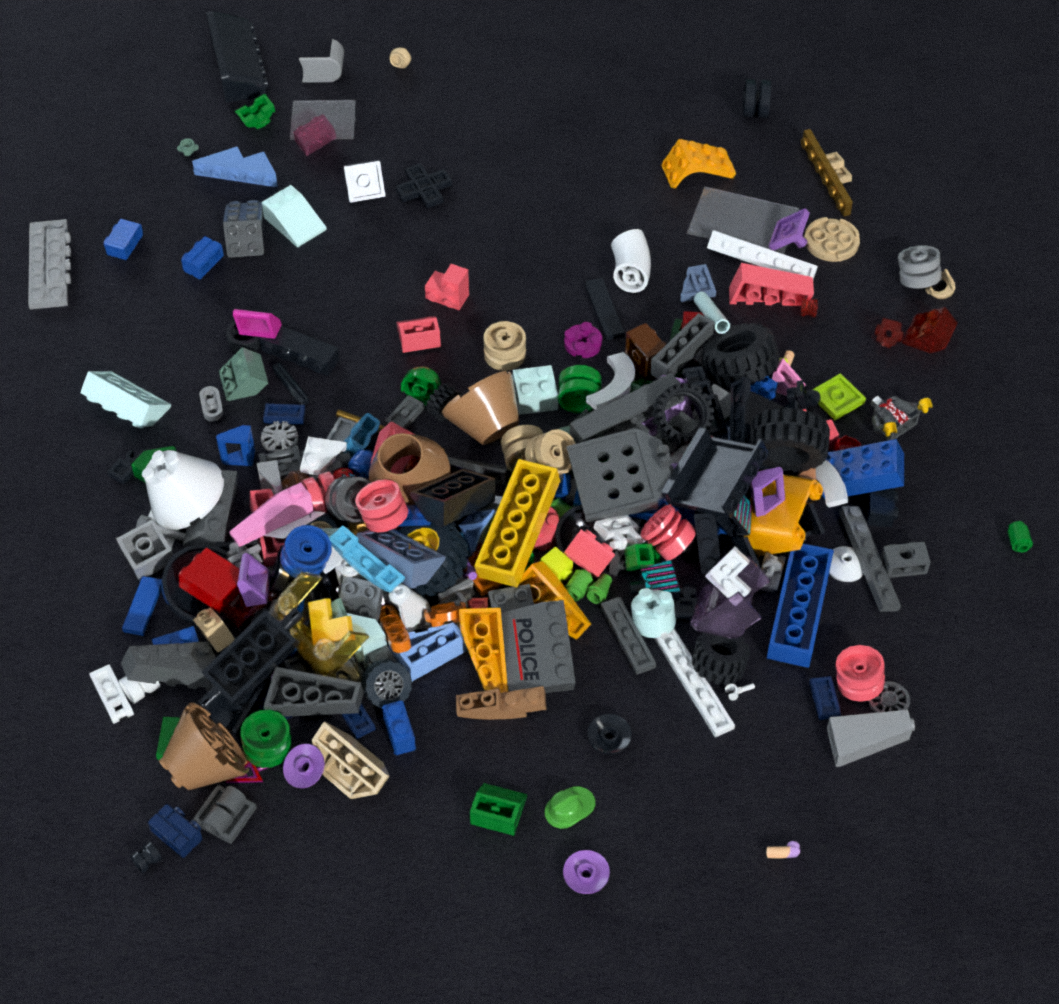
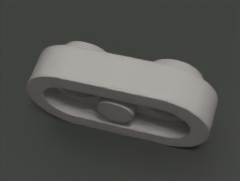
[199,386,223,421]

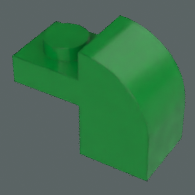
[624,544,661,571]

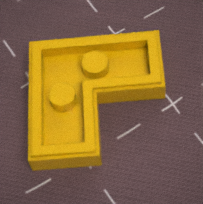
[308,598,354,646]

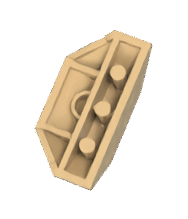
[312,722,390,799]

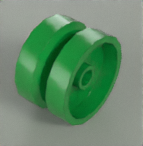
[558,365,602,414]
[241,710,291,768]

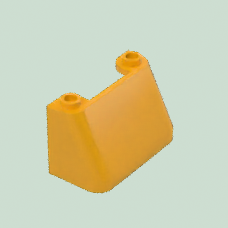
[744,474,823,556]

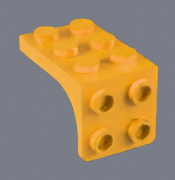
[662,139,736,188]

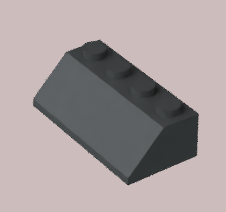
[183,469,237,547]

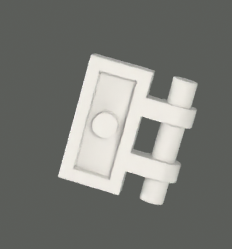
[593,515,646,550]

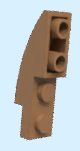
[456,686,546,720]

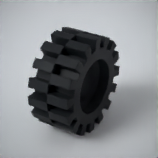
[426,383,463,421]

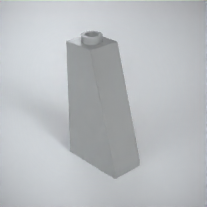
[827,710,915,767]

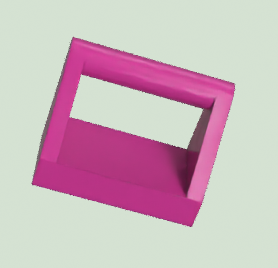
[233,309,282,339]

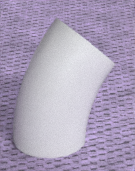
[611,229,651,293]

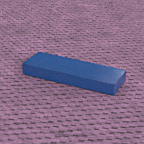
[122,576,161,636]

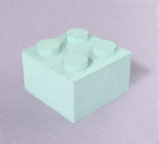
[513,365,558,415]

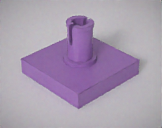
[769,208,810,251]

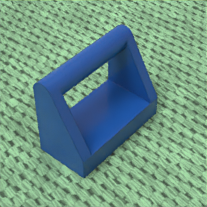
[216,425,255,466]

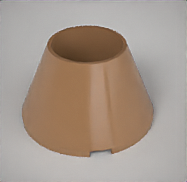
[442,371,520,445]
[369,433,451,505]

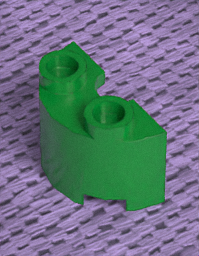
[235,94,275,129]

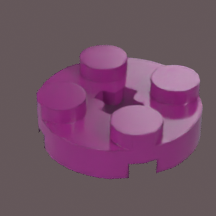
[564,322,602,358]

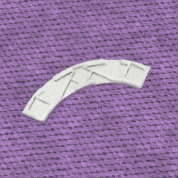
[586,352,635,410]
[816,460,848,508]

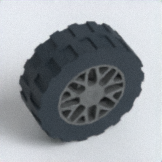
[361,659,412,709]

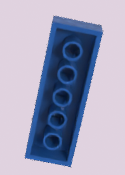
[767,543,834,668]

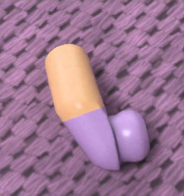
[767,841,800,858]

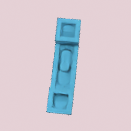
[329,526,405,593]

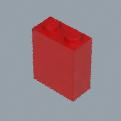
[179,548,240,613]

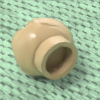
[390,47,411,68]

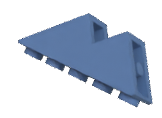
[192,147,278,187]

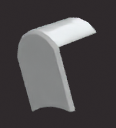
[299,39,344,83]

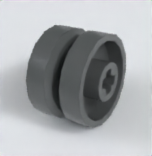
[325,476,371,522]

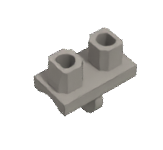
[226,542,263,569]
[757,552,786,593]
[436,576,475,608]

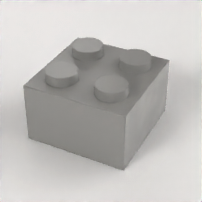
[116,519,174,581]

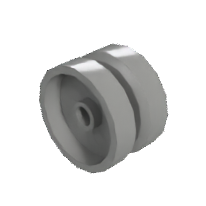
[898,245,942,288]

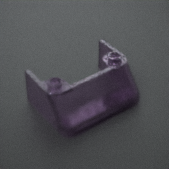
[690,555,770,638]

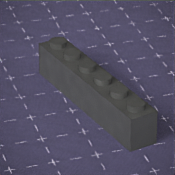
[570,373,684,444]

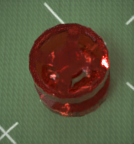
[800,297,818,318]

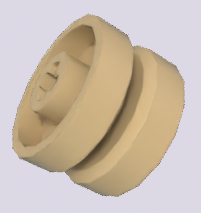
[484,321,526,371]
[501,425,543,473]
[525,429,576,475]

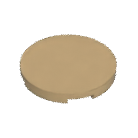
[804,217,860,262]

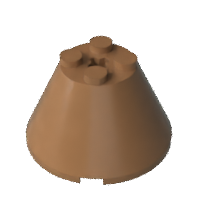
[159,703,249,790]

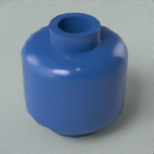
[348,449,373,479]

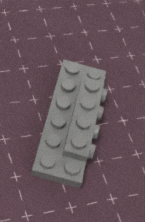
[28,219,71,310]

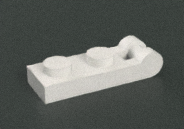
[89,665,134,724]

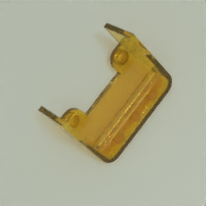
[277,572,370,677]

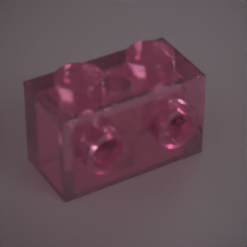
[293,114,336,156]

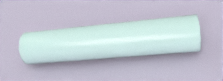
[694,292,730,334]

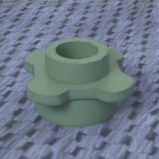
[177,138,199,156]

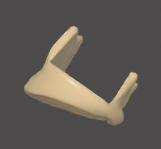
[925,269,955,299]

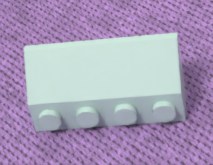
[80,371,171,428]

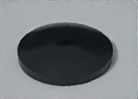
[161,544,244,624]

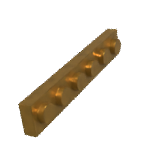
[801,129,853,216]

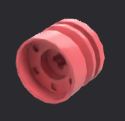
[640,504,696,561]

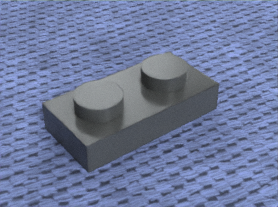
[385,395,425,429]

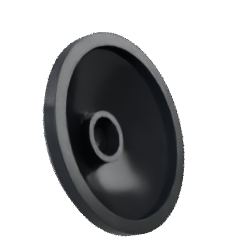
[555,505,614,565]

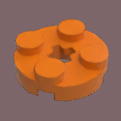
[424,602,467,627]

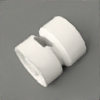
[119,676,161,704]

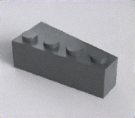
[121,641,216,691]
[264,667,364,716]

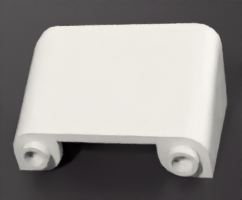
[335,561,430,633]

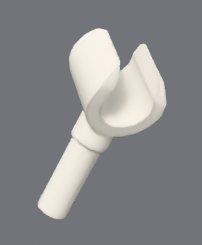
[725,683,755,701]

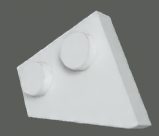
[300,436,347,475]

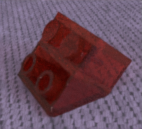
[902,307,958,353]

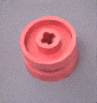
[301,471,334,516]
[355,479,409,533]
[836,645,885,702]

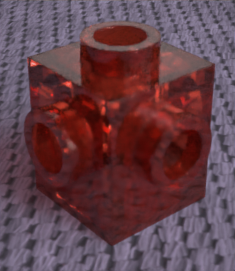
[874,318,904,348]

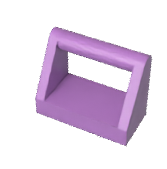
[750,467,785,517]
[237,553,271,607]

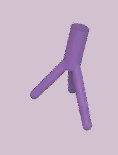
[462,559,477,580]

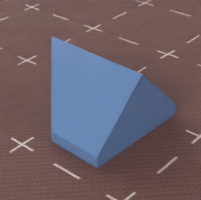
[458,509,496,557]

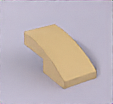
[826,152,852,184]

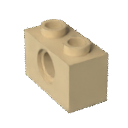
[193,607,235,653]

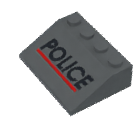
[501,600,576,693]

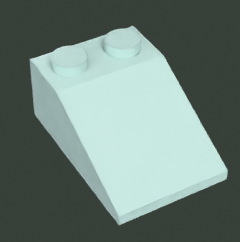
[262,185,326,247]

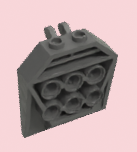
[566,428,674,522]

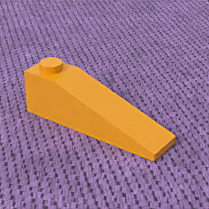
[512,561,591,639]
[459,608,508,693]

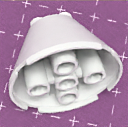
[142,450,224,530]

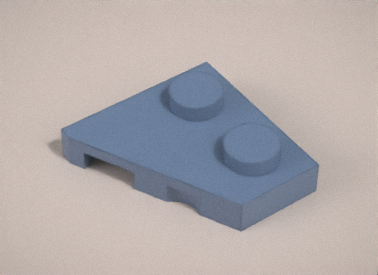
[680,264,716,302]

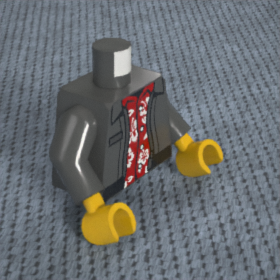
[870,396,933,441]

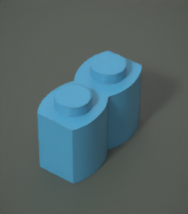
[342,413,380,458]

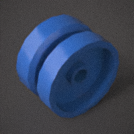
[280,525,332,580]

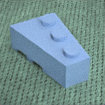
[388,622,467,681]

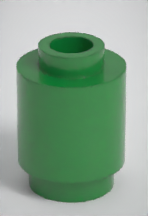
[1008,521,1033,553]

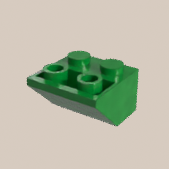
[470,783,527,836]

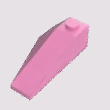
[230,483,314,547]

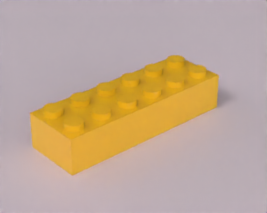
[474,459,560,588]

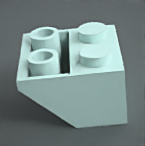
[347,613,387,669]

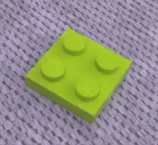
[813,373,866,420]

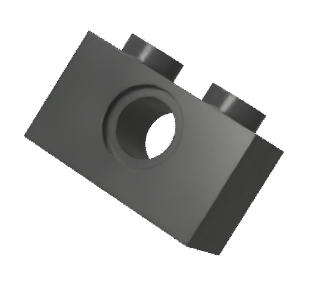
[881,542,931,578]

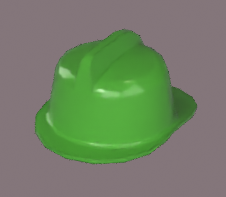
[545,787,595,829]

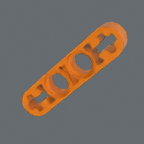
[379,605,411,653]

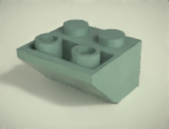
[219,347,268,401]

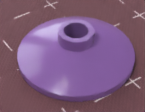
[283,744,325,788]
[563,850,610,894]

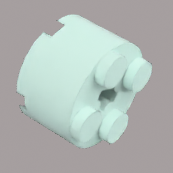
[631,588,676,638]

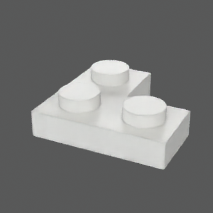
[705,546,751,605]

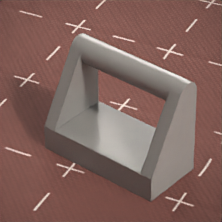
[257,460,282,494]

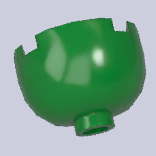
[401,366,441,406]

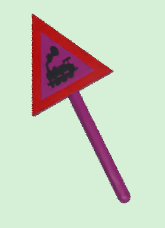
[225,760,284,783]

